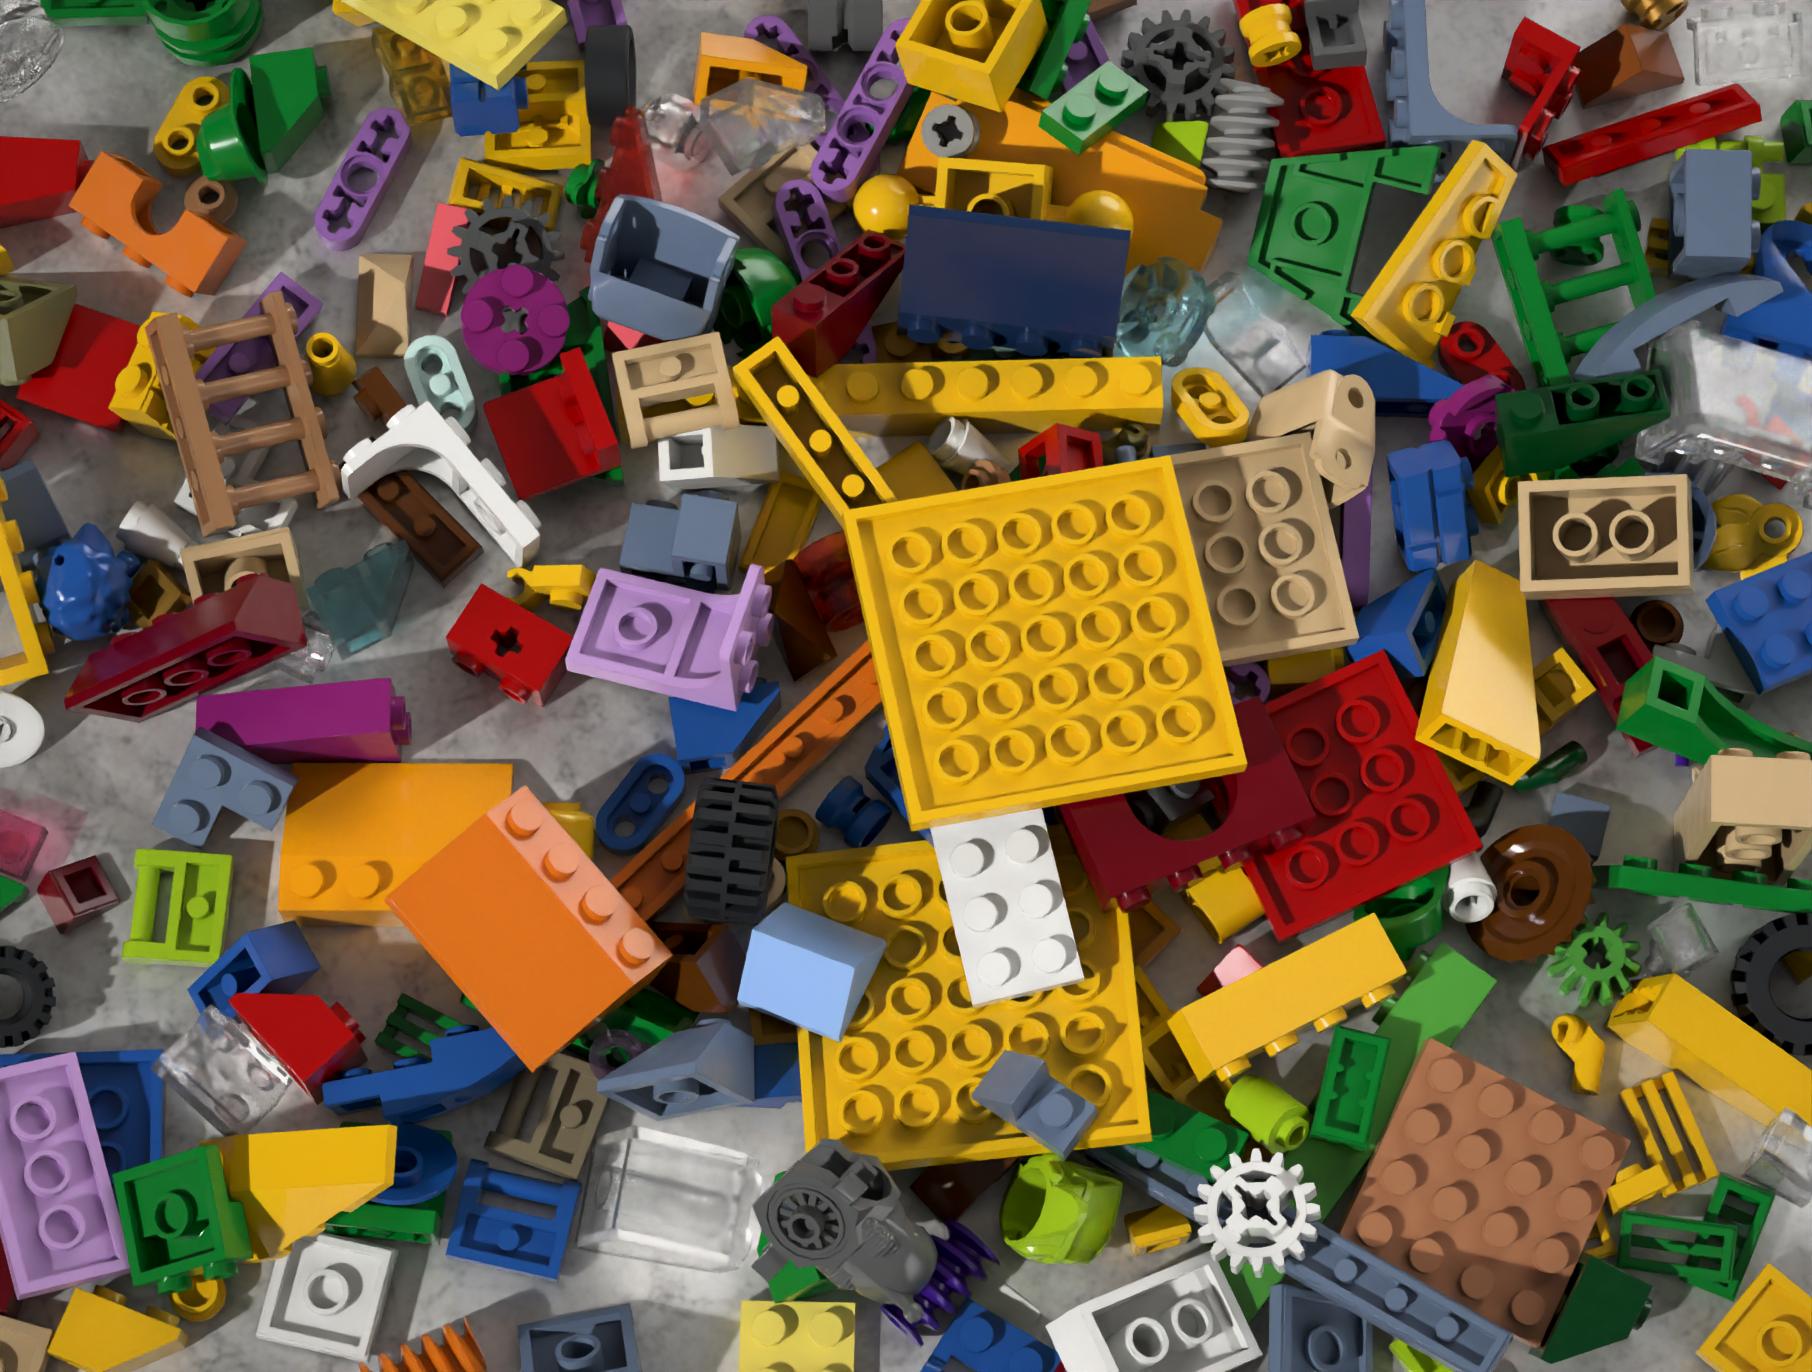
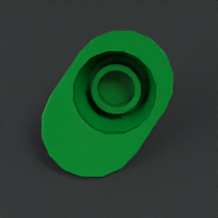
[196,67,268,186]
[1353,865,1450,961]

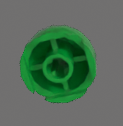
[713,247,800,358]

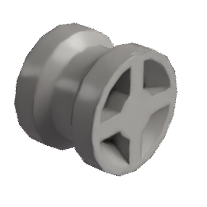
[921,104,981,158]

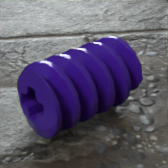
[880,1218,1000,1348]

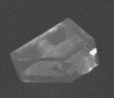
[1741,1108,1812,1208]

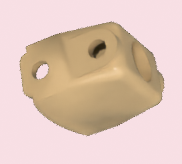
[1242,369,1375,510]

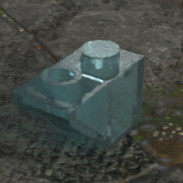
[306,539,415,661]

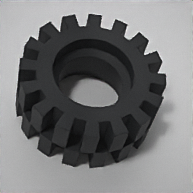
[0,946,56,1048]

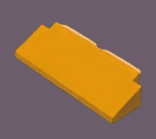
[896,88,1223,312]

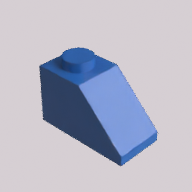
[1345,569,1448,680]
[187,920,321,1037]

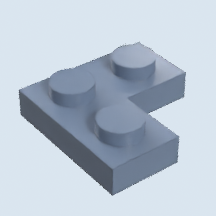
[152,726,300,850]

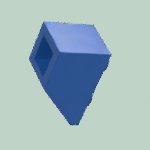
[669,677,782,775]

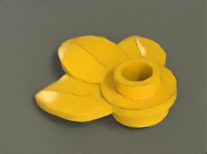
[1701,494,1804,580]

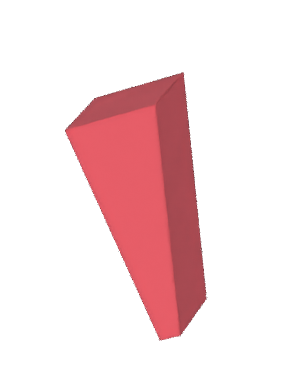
[415,202,470,317]

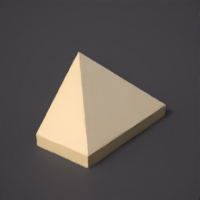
[355,254,414,358]

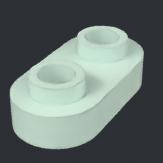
[404,335,478,434]

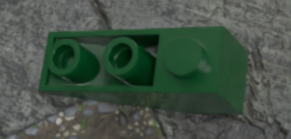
[1495,369,1671,478]

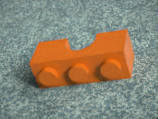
[69,151,247,298]

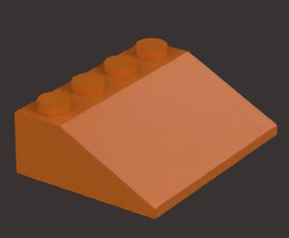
[384,785,673,1073]

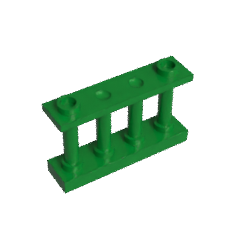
[1491,188,1689,402]

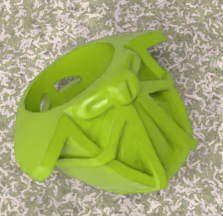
[999,1153,1124,1265]

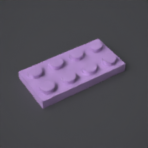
[0,1051,131,1300]

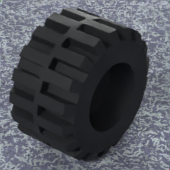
[684,777,779,926]
[1730,913,1812,1056]

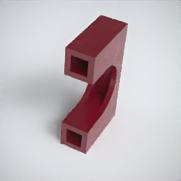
[1055,695,1316,914]

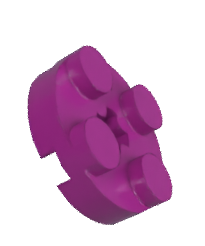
[460,265,570,376]
[1428,374,1516,474]

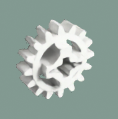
[1194,1148,1321,1278]

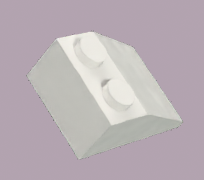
[1045,1250,1263,1372]

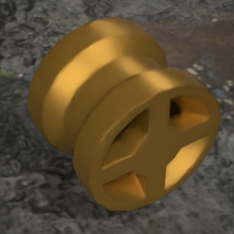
[1621,0,1689,31]

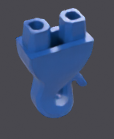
[1717,220,1812,389]

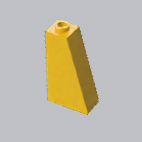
[1415,559,1541,786]
[1603,973,1812,1138]

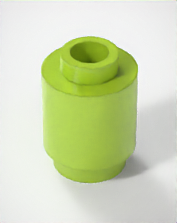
[1225,1074,1310,1154]

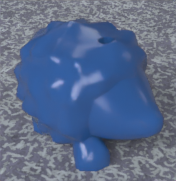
[35,523,141,642]

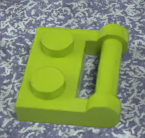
[121,849,235,968]

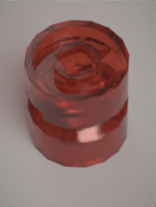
[793,531,864,632]

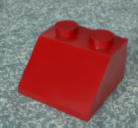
[228,993,368,1105]

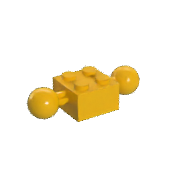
[853,157,1134,241]

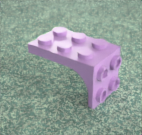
[565,564,775,712]

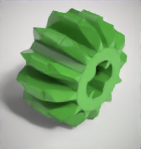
[1546,912,1642,1007]

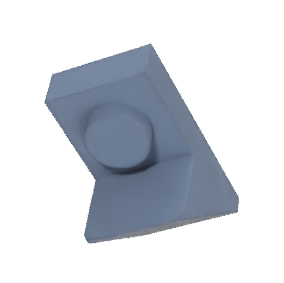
[971,1050,1099,1160]

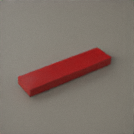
[1542,83,1762,186]

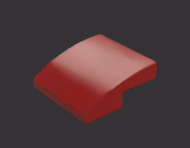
[16,303,141,434]

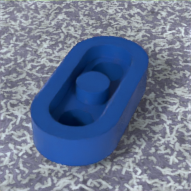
[596,753,686,856]

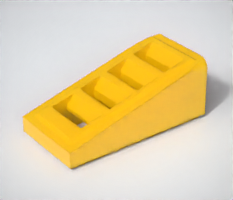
[447,157,564,235]

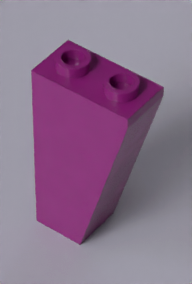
[195,678,412,764]

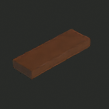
[339,436,484,588]

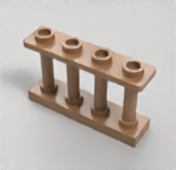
[145,290,342,538]

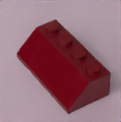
[64,573,308,723]

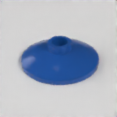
[371,1123,458,1205]

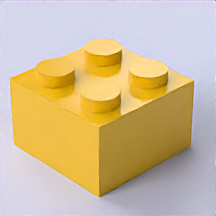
[895,0,1049,113]

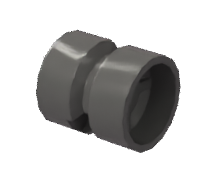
[808,0,883,51]

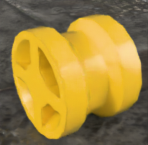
[1239,3,1302,67]

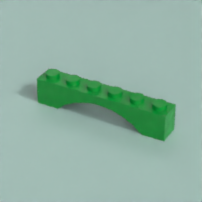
[1616,656,1812,765]

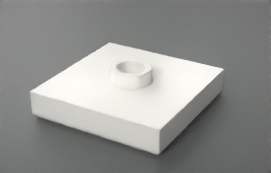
[256,1232,398,1364]

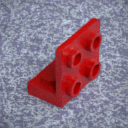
[1501,16,1582,172]
[483,347,622,501]

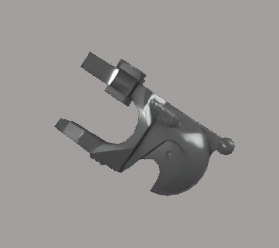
[751,1139,938,1322]

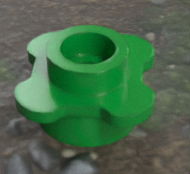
[565,159,614,221]

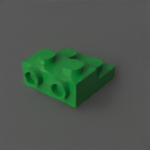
[112,1145,253,1295]

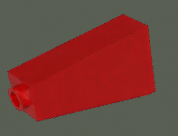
[0,136,95,229]

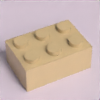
[1518,474,1694,600]

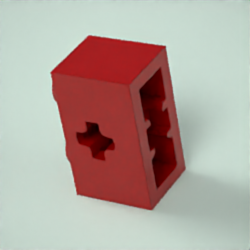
[446,583,573,707]

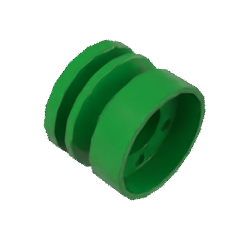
[141,0,265,68]

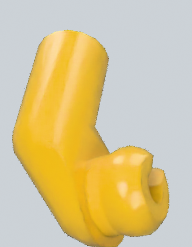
[1551,1013,1605,1096]

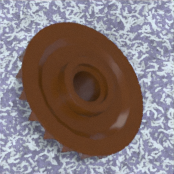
[1464,824,1598,965]

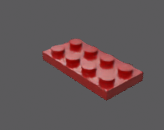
[1233,0,1386,158]

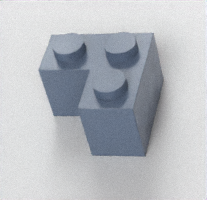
[619,490,741,594]

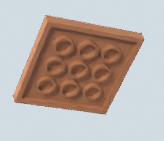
[1336,1038,1631,1348]

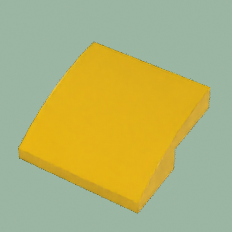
[485,59,592,171]

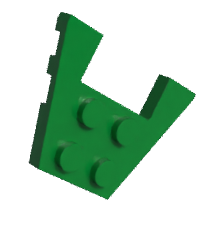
[1247,145,1443,345]

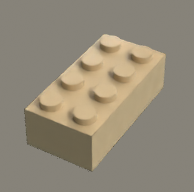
[1673,748,1812,885]

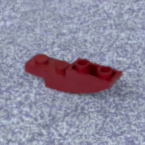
[1537,597,1658,759]

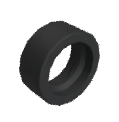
[585,25,636,127]

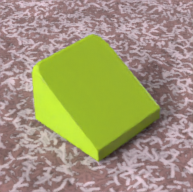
[1151,121,1209,169]

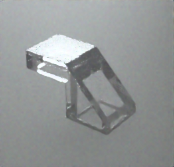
[1187,270,1306,397]

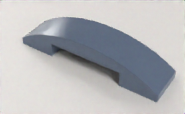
[1572,274,1784,382]

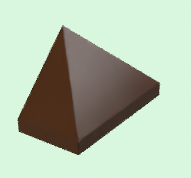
[764,559,838,682]

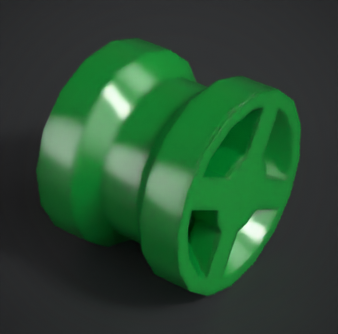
[1550,205,1604,266]

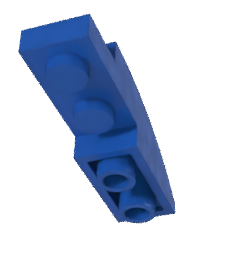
[322,1025,527,1125]

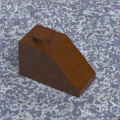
[648,922,746,1014]

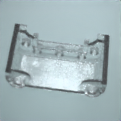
[1634,319,1812,510]

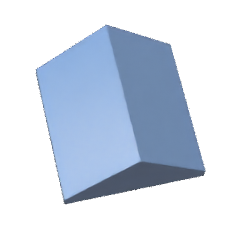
[737,902,887,1043]

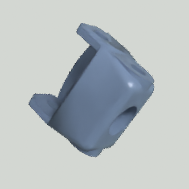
[588,194,740,342]

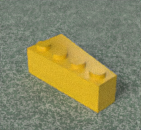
[1167,912,1407,1082]

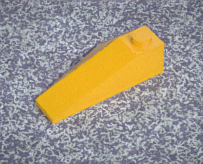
[199,1124,397,1265]

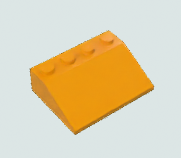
[278,763,514,927]

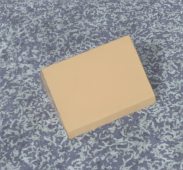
[180,527,313,629]

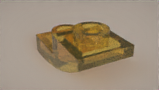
[371,25,453,126]

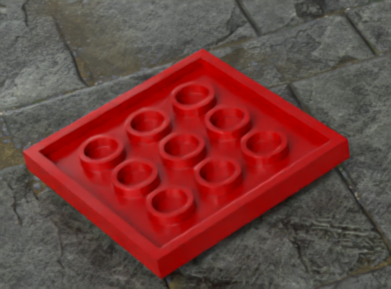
[1201,649,1483,945]

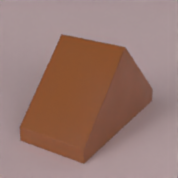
[1575,23,1685,110]

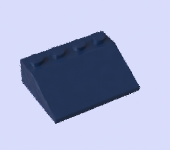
[897,204,1131,358]

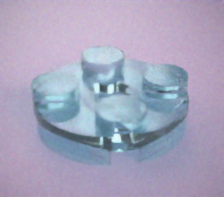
[1115,256,1216,367]

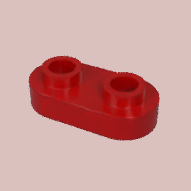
[1438,321,1526,391]

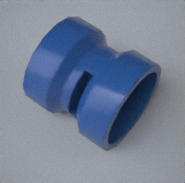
[815,775,893,848]

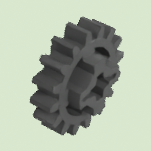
[1121,9,1236,122]
[447,195,565,312]

